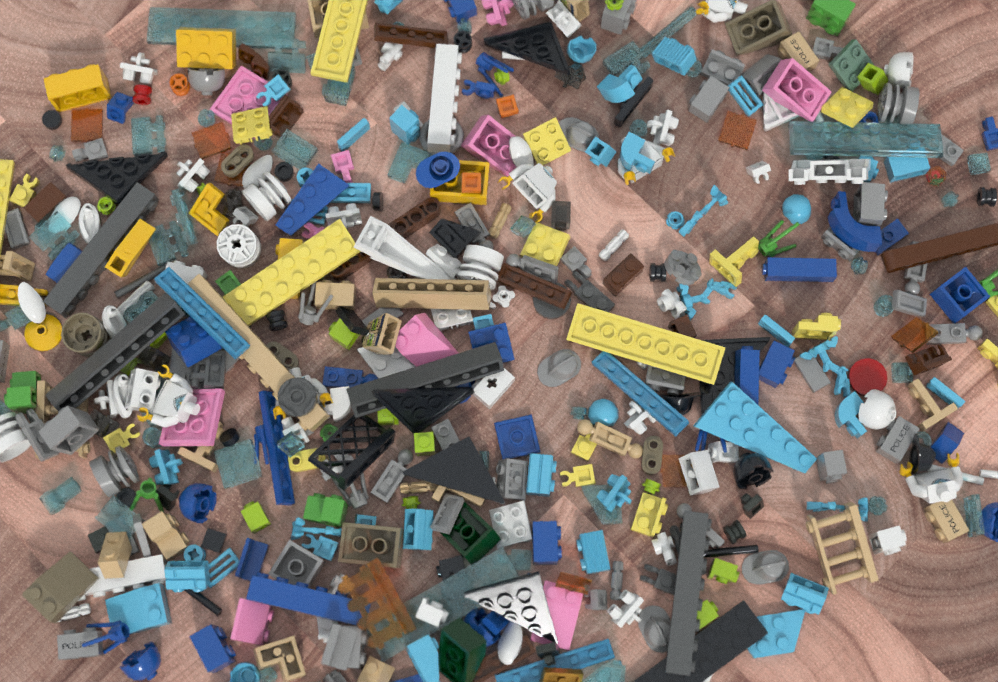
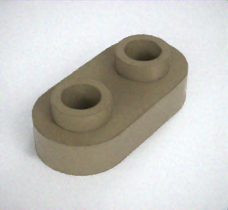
[221,144,254,177]
[266,341,299,370]
[641,436,663,475]

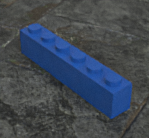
[246,572,371,627]

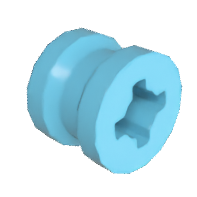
[297,168,313,188]
[184,545,206,561]

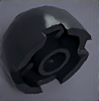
[733,453,774,490]

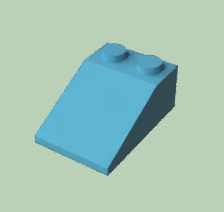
[105,583,172,634]
[406,634,439,682]

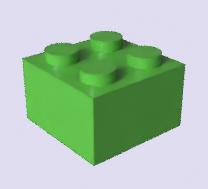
[806,0,856,37]

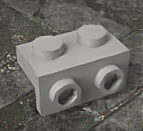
[645,365,686,396]

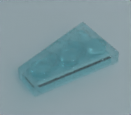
[170,189,197,246]

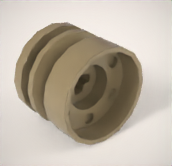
[61,313,111,357]

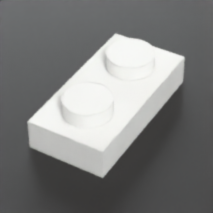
[425,244,461,278]

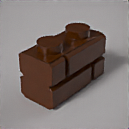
[602,253,644,297]

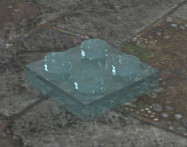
[214,439,263,489]

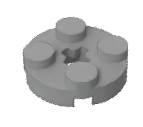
[664,250,702,285]

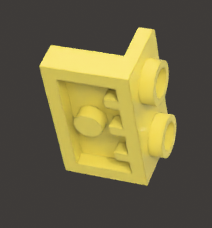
[631,492,668,538]

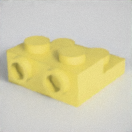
[792,313,841,340]

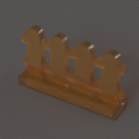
[337,557,416,649]

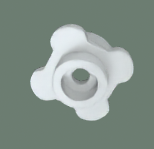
[493,285,515,308]

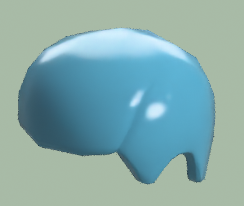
[567,36,597,63]
[782,194,811,224]
[588,399,619,427]
[229,662,260,682]

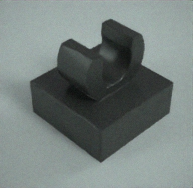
[154,484,180,511]
[741,493,764,519]
[535,642,560,666]

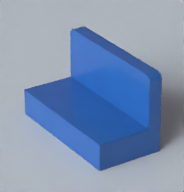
[235,538,269,581]

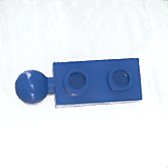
[322,366,378,388]

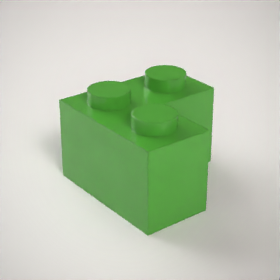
[4,371,41,414]
[303,493,348,528]

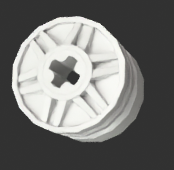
[242,171,292,221]
[217,224,261,268]
[457,245,504,290]
[0,412,31,463]

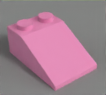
[762,58,831,122]
[461,115,517,177]
[395,313,458,367]
[530,580,584,650]
[231,598,274,646]

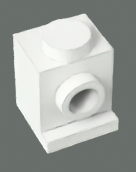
[416,597,449,627]

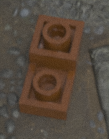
[238,43,269,80]

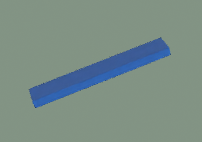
[258,390,295,506]

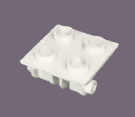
[431,309,473,332]
[489,500,533,548]

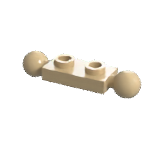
[577,419,643,459]

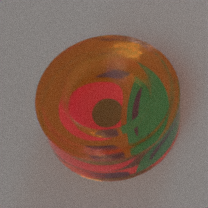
[926,166,946,186]

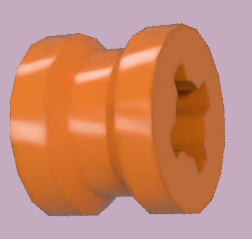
[169,73,190,96]

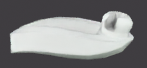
[509,136,534,167]
[242,155,273,189]
[48,197,81,233]
[79,203,101,244]
[18,282,46,323]
[102,305,127,338]
[111,374,133,419]
[498,621,523,665]

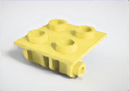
[231,106,273,145]
[523,117,571,165]

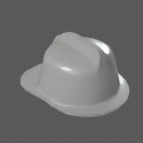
[559,117,599,152]
[537,349,581,387]
[742,550,789,584]
[638,605,671,653]

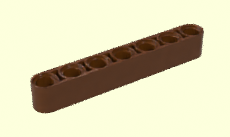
[330,197,441,281]
[880,223,998,273]

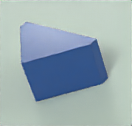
[930,422,964,464]

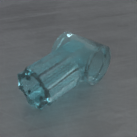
[39,477,82,515]

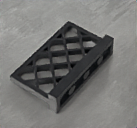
[308,415,396,491]

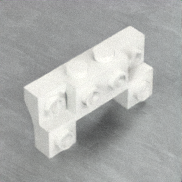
[789,159,871,185]

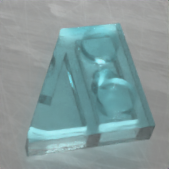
[581,485,623,525]

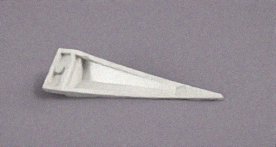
[354,216,496,309]

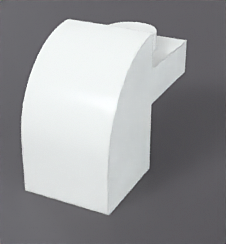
[321,386,352,422]

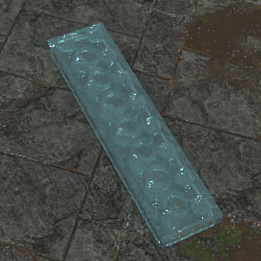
[147,7,296,49]
[789,121,944,158]
[365,547,519,661]

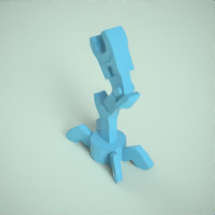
[678,185,728,237]
[676,278,737,320]
[800,336,850,397]
[806,497,869,522]
[291,517,342,540]

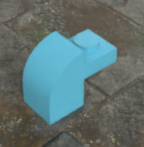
[597,64,643,103]
[620,132,655,174]
[835,391,867,439]

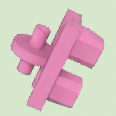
[482,0,513,26]

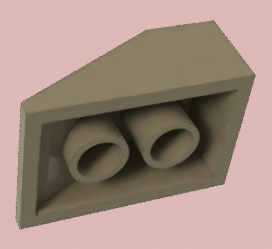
[725,0,793,56]
[338,522,404,568]
[22,551,99,624]

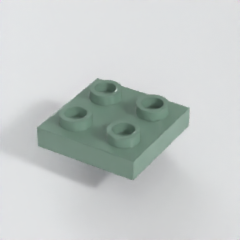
[828,39,875,92]

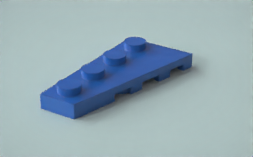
[276,164,350,237]

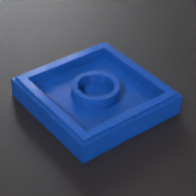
[494,414,541,459]

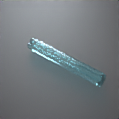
[639,6,696,58]

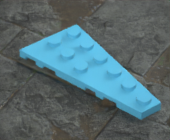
[693,382,817,473]

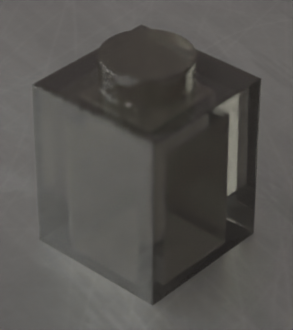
[551,201,571,231]
[136,346,171,374]

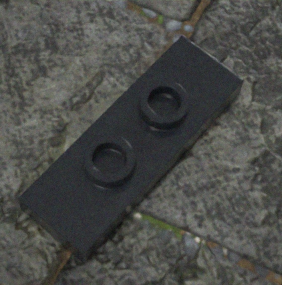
[614,76,653,128]

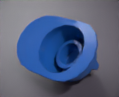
[416,151,460,188]

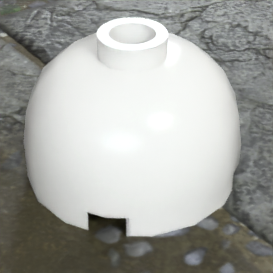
[884,52,913,89]
[859,389,896,430]

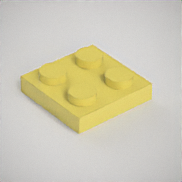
[821,87,874,128]
[520,222,570,266]

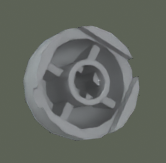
[188,68,225,95]

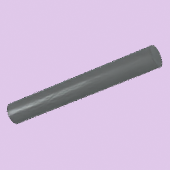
[114,264,166,298]

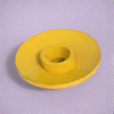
[24,314,62,351]

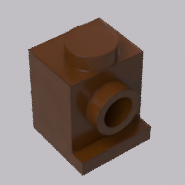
[668,315,697,338]

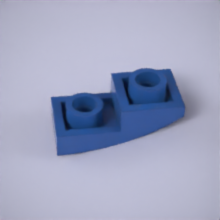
[45,242,82,283]

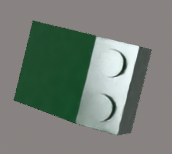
[439,495,501,567]
[438,617,487,682]

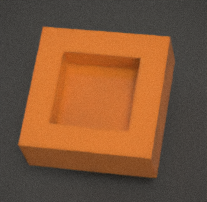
[496,94,519,118]
[462,173,481,193]

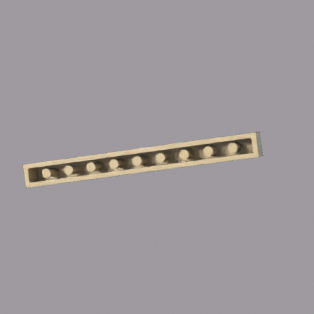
[188,274,330,432]

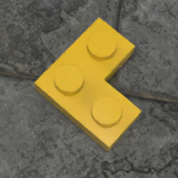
[189,183,230,236]

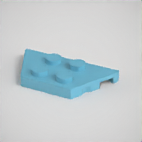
[748,609,805,658]

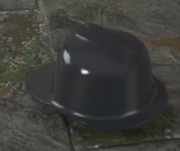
[658,392,705,415]
[909,433,936,475]

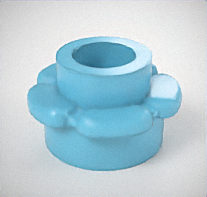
[666,211,685,230]

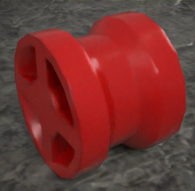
[132,84,152,105]

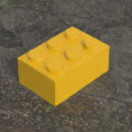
[176,27,236,69]
[43,64,112,112]
[430,160,490,205]

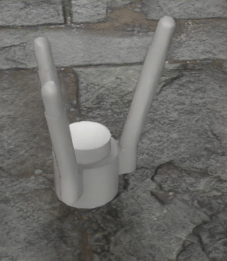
[298,281,333,325]
[332,466,369,509]

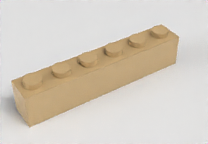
[372,278,491,310]

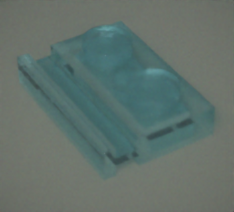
[271,129,318,170]
[963,494,985,537]
[95,495,145,538]

